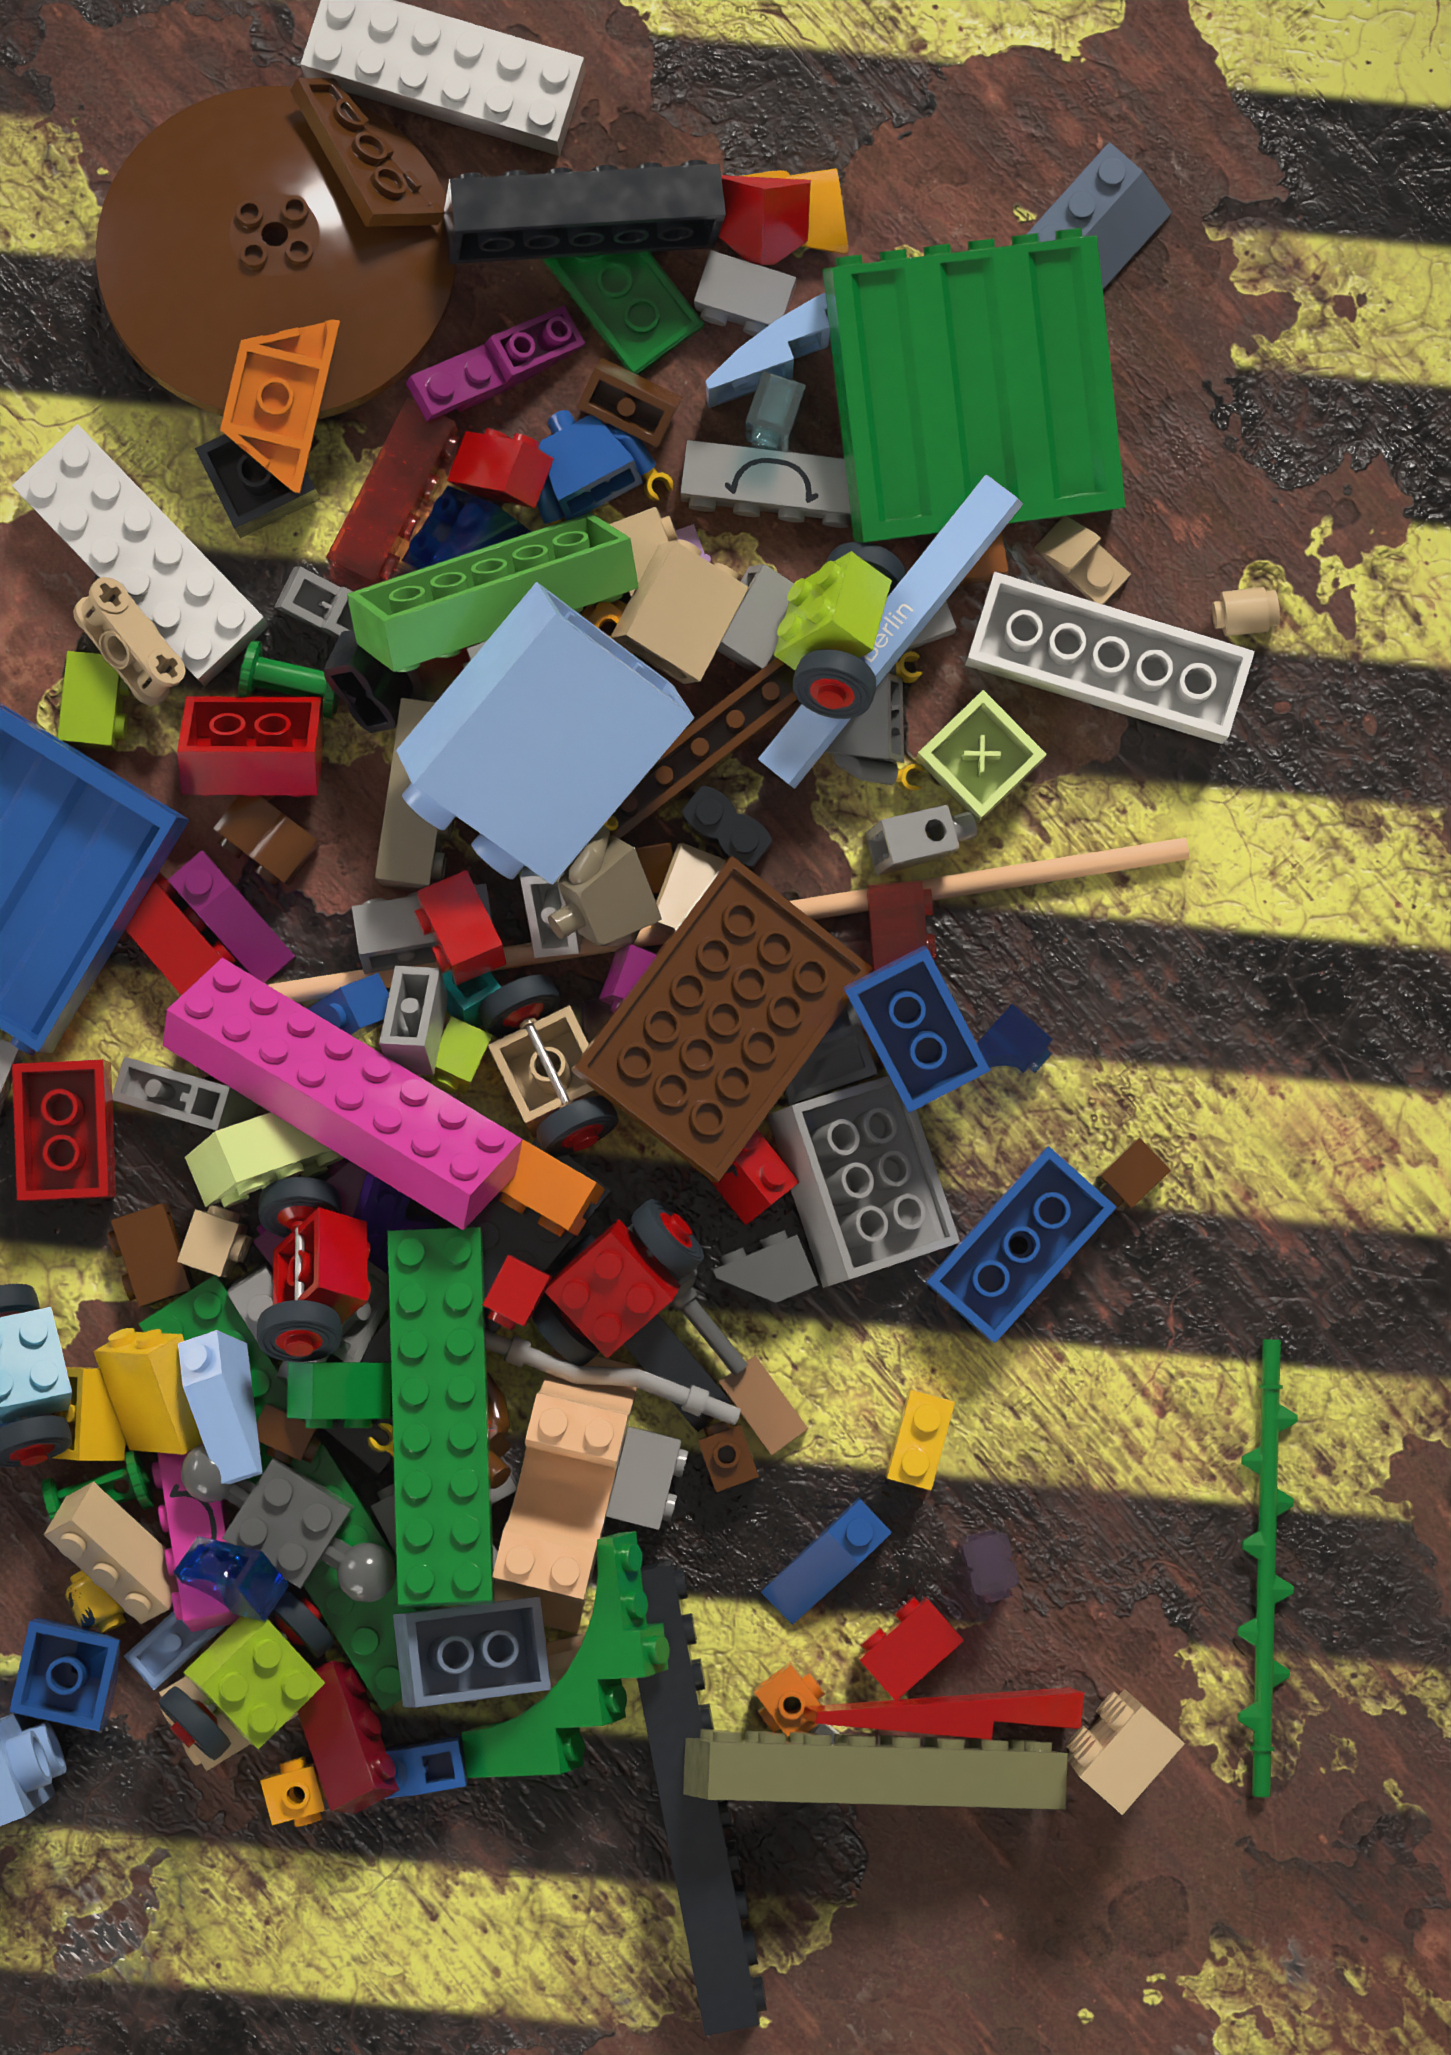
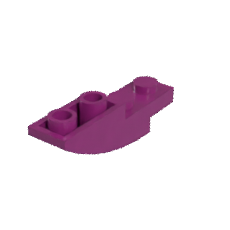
[405,306,586,421]

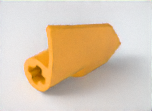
[742,168,849,255]

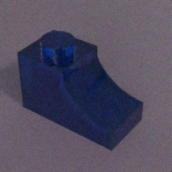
[963,1004,1053,1086]
[173,1536,290,1622]

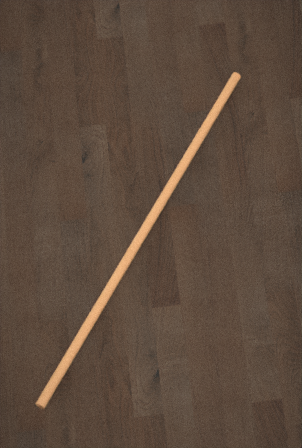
[268,838,1189,1003]

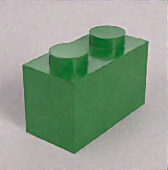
[287,1362,391,1428]

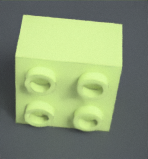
[916,690,1047,823]

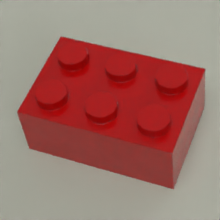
[177,696,325,797]
[12,1060,116,1202]

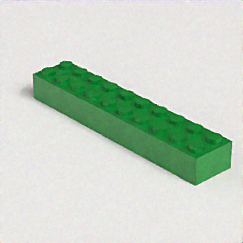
[139,1275,433,1711]

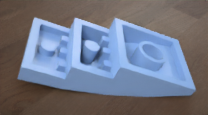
[705,293,830,408]

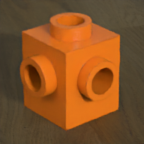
[754,1661,825,1737]

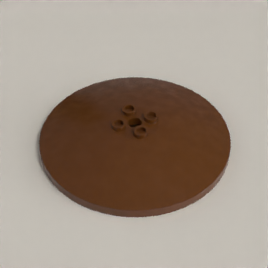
[96,86,456,419]

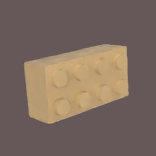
[1066,1689,1185,1815]

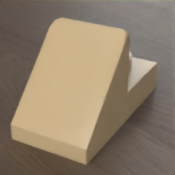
[1034,516,1131,605]

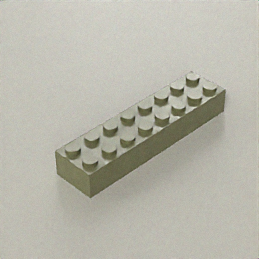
[683,1729,1068,1810]

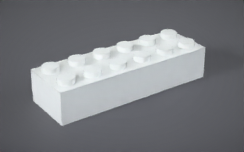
[300,0,586,156]
[12,424,269,687]
[965,572,1255,744]

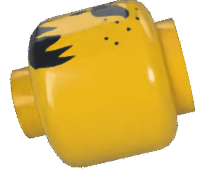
[65,1570,126,1634]

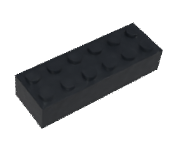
[444,160,726,264]

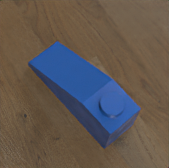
[761,1497,892,1625]

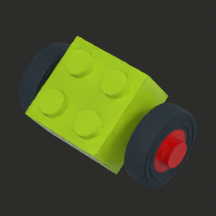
[774,542,905,719]
[158,1584,335,1761]

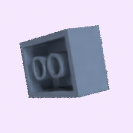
[393,1597,551,1708]

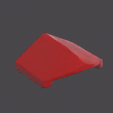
[719,175,811,265]

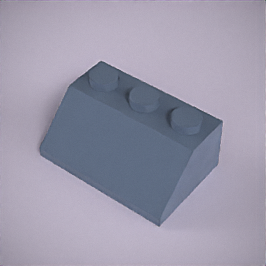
[1027,142,1172,290]

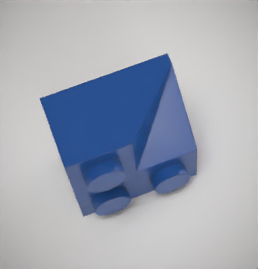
[9,1617,121,1731]

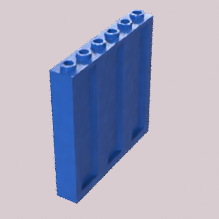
[0,703,189,1056]

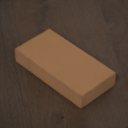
[719,1355,808,1455]

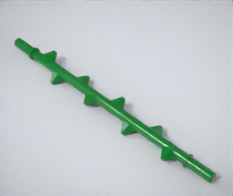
[1237,1339,1298,1797]

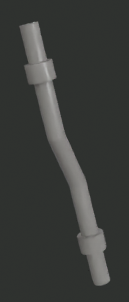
[486,1330,741,1426]

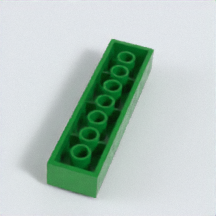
[388,1227,495,1608]

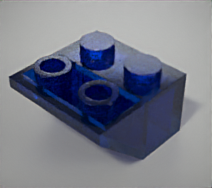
[401,485,532,570]

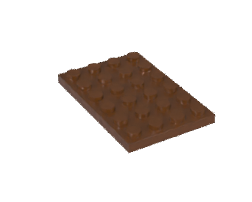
[570,856,873,1183]

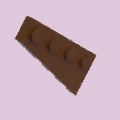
[290,78,446,227]

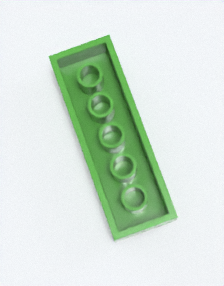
[347,512,639,672]

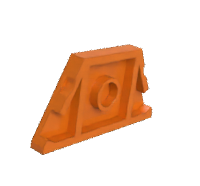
[220,319,340,494]

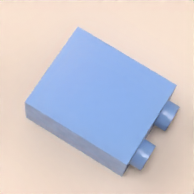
[396,582,694,885]

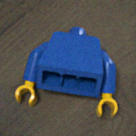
[536,410,673,526]

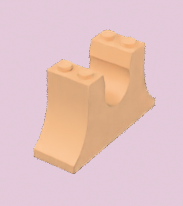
[492,1349,642,1634]

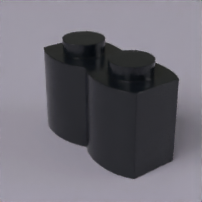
[323,629,413,733]
[682,786,773,872]

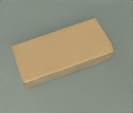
[654,843,725,935]

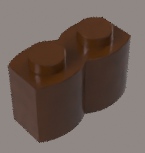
[214,795,321,886]

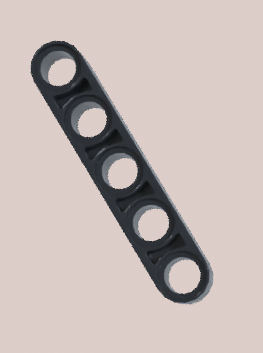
[556,1233,733,1432]

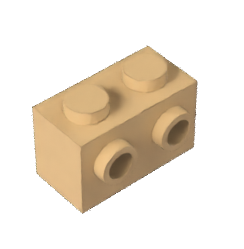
[177,1205,252,1277]

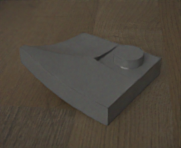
[784,1001,878,1107]

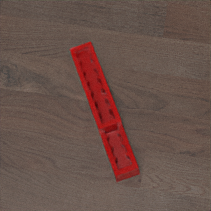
[803,1687,1085,1740]

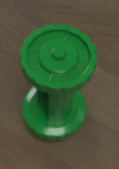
[238,640,341,719]
[42,1450,154,1521]

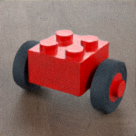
[257,1177,371,1362]
[532,1199,704,1366]

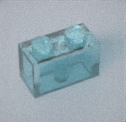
[745,371,806,452]

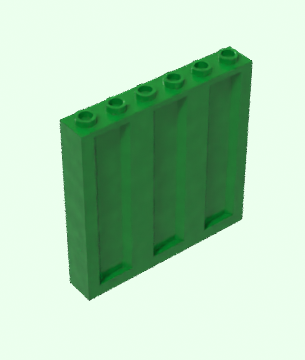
[822,228,1126,542]

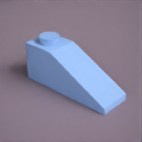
[178,1330,263,1484]

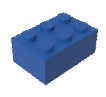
[843,946,991,1113]

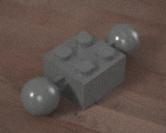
[181,1444,396,1602]

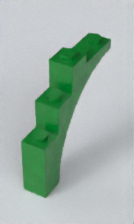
[462,1532,669,1778]

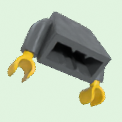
[824,651,924,791]

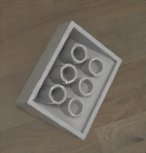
[767,1076,960,1288]

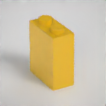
[93,1328,203,1455]

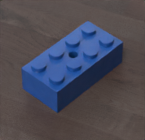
[925,1146,1117,1343]

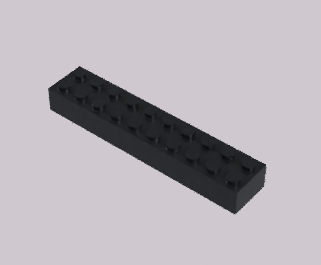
[637,1560,767,2036]

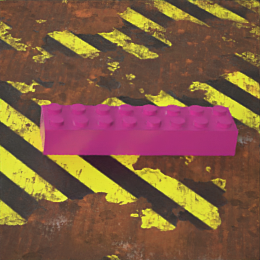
[163,958,523,1230]

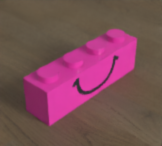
[152,1443,244,1632]

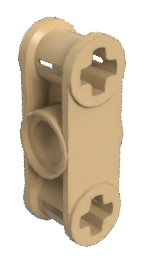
[73,577,186,706]

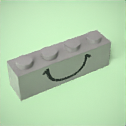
[681,440,852,528]

